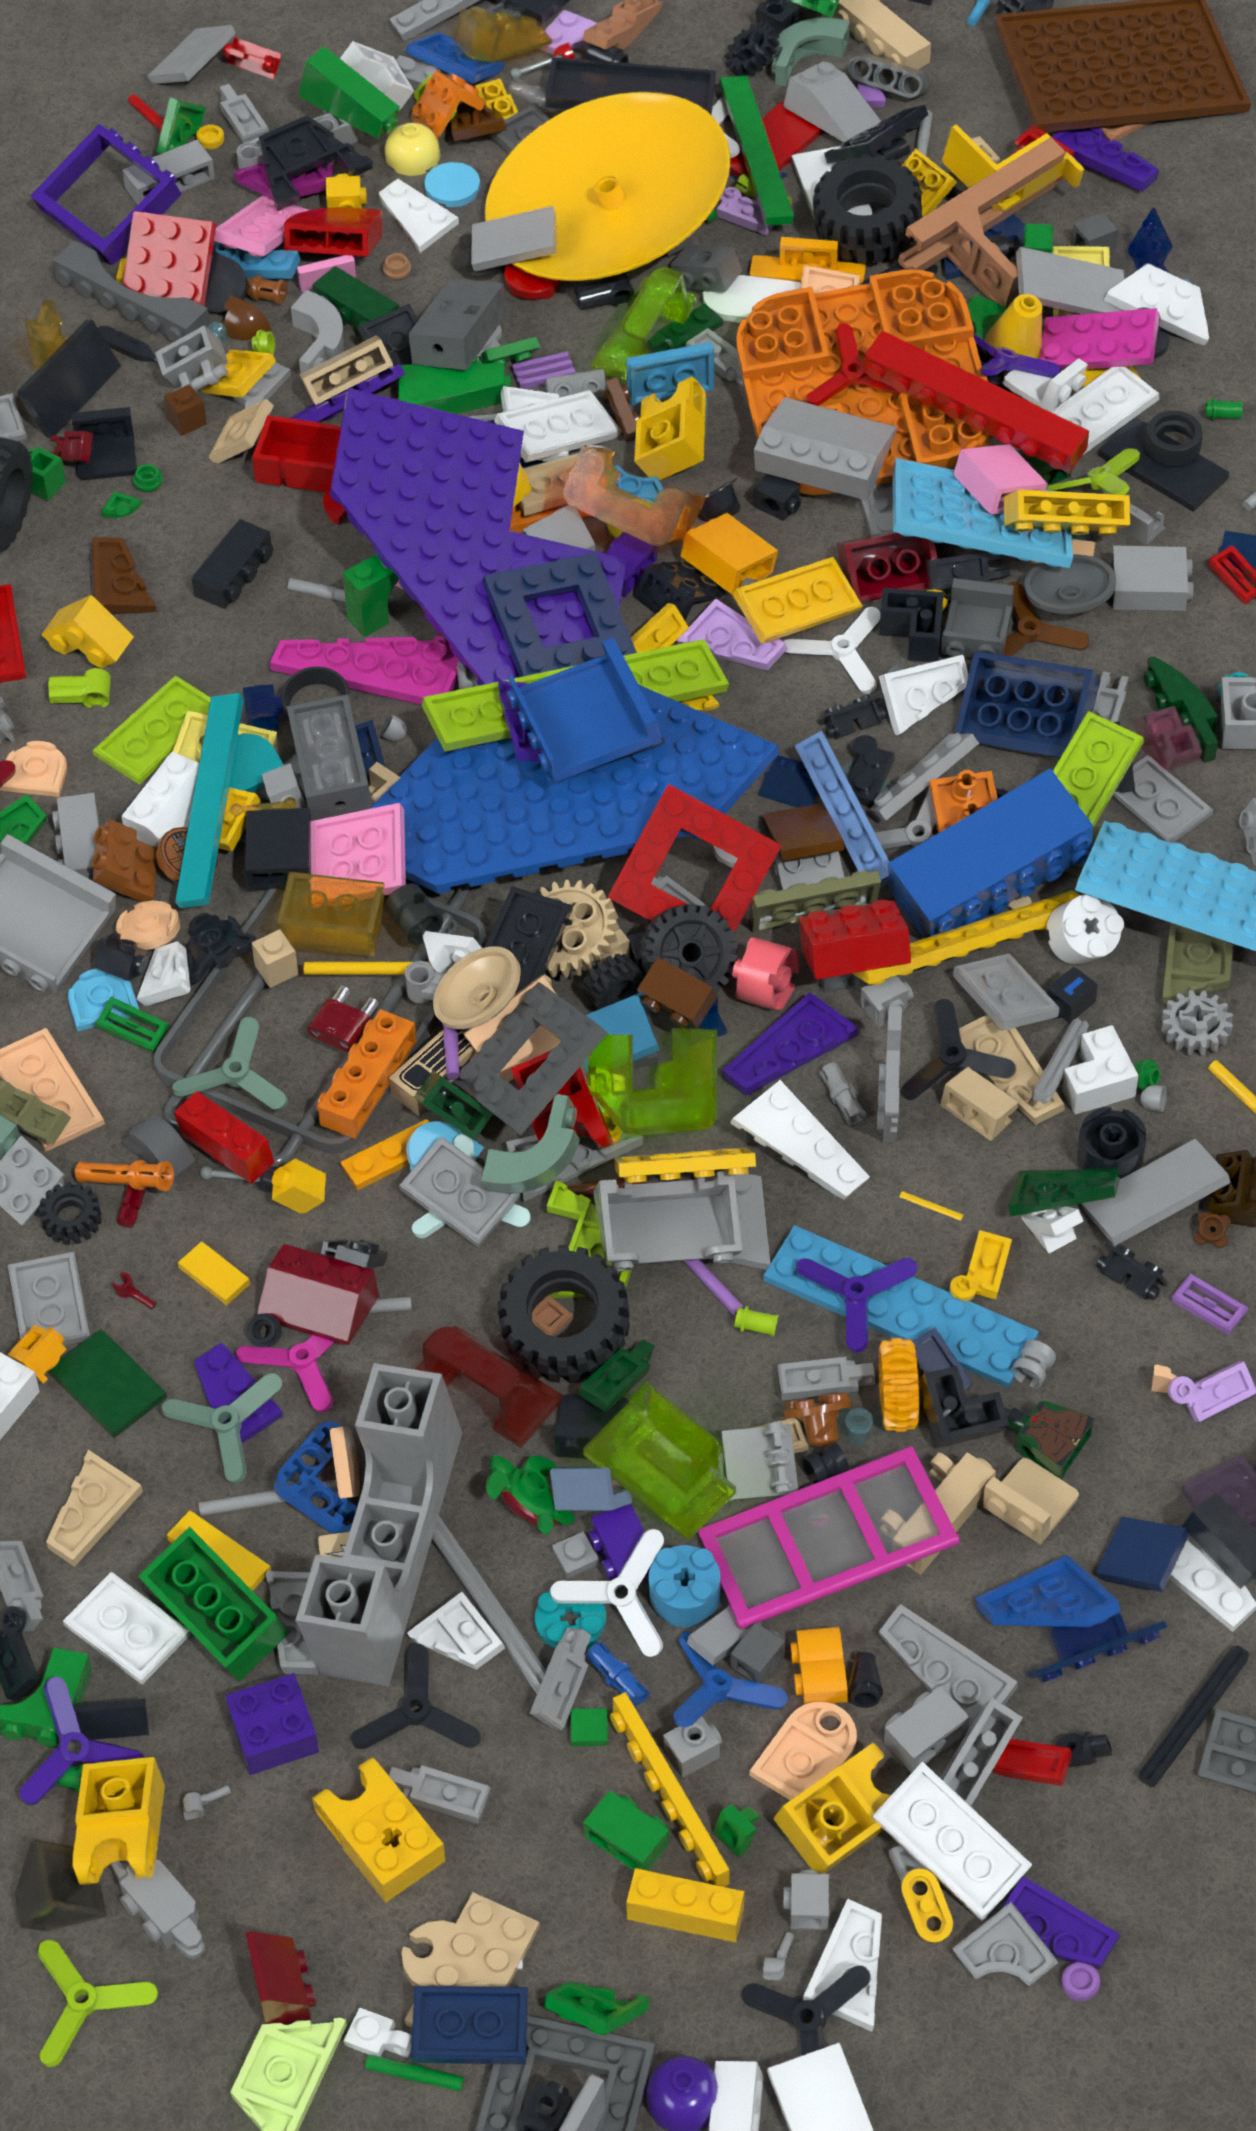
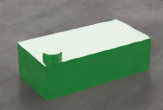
[138,1526,291,1682]

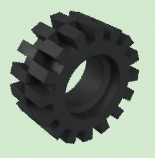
[582,953,645,1010]
[39,1182,102,1245]

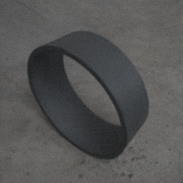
[281,666,349,717]

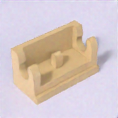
[940,1067,1019,1141]

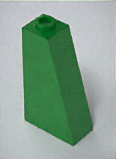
[298,46,400,139]
[399,363,511,414]

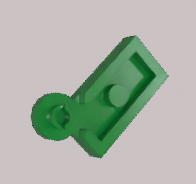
[471,337,540,366]

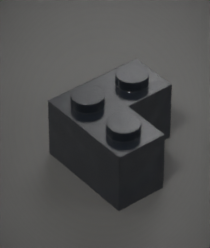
[879,588,944,662]
[918,1366,1009,1449]

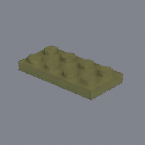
[749,870,881,933]

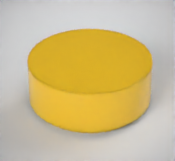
[196,124,224,149]

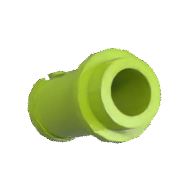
[734,1306,779,1337]

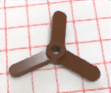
[1003,582,1089,656]

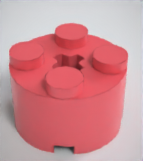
[732,937,800,1010]

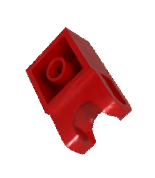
[511,1050,614,1150]

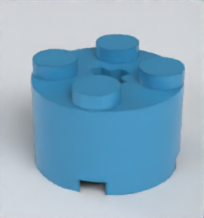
[649,1545,720,1627]

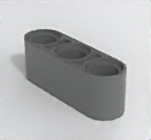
[849,54,931,98]

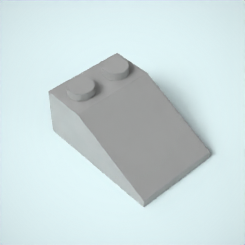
[783,61,881,142]

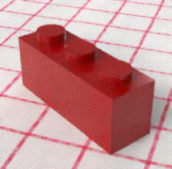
[174,1091,275,1184]

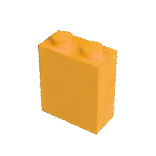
[681,513,779,594]

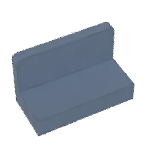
[550,1467,632,1510]

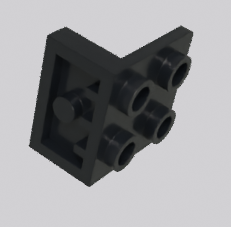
[634,559,725,621]

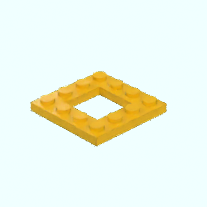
[614,1147,756,1183]

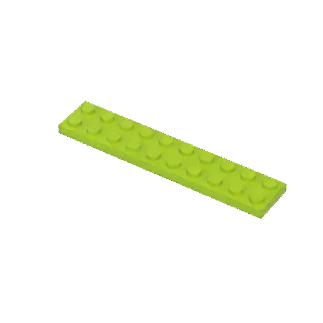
[421,639,729,752]

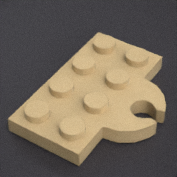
[402,1892,540,2027]

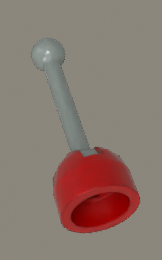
[510,42,575,79]

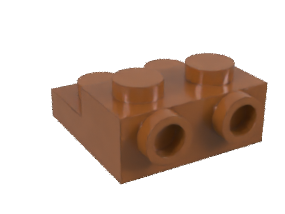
[91,819,157,902]

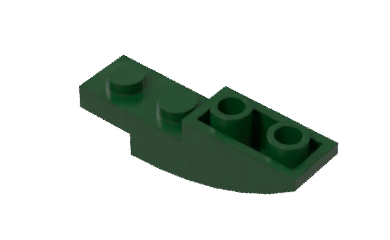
[1143,656,1218,763]

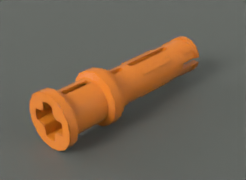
[75,1160,174,1191]

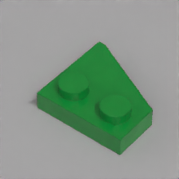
[544,1981,649,2036]

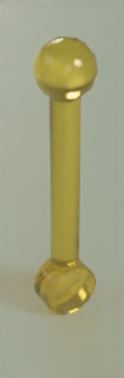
[230,797,296,816]

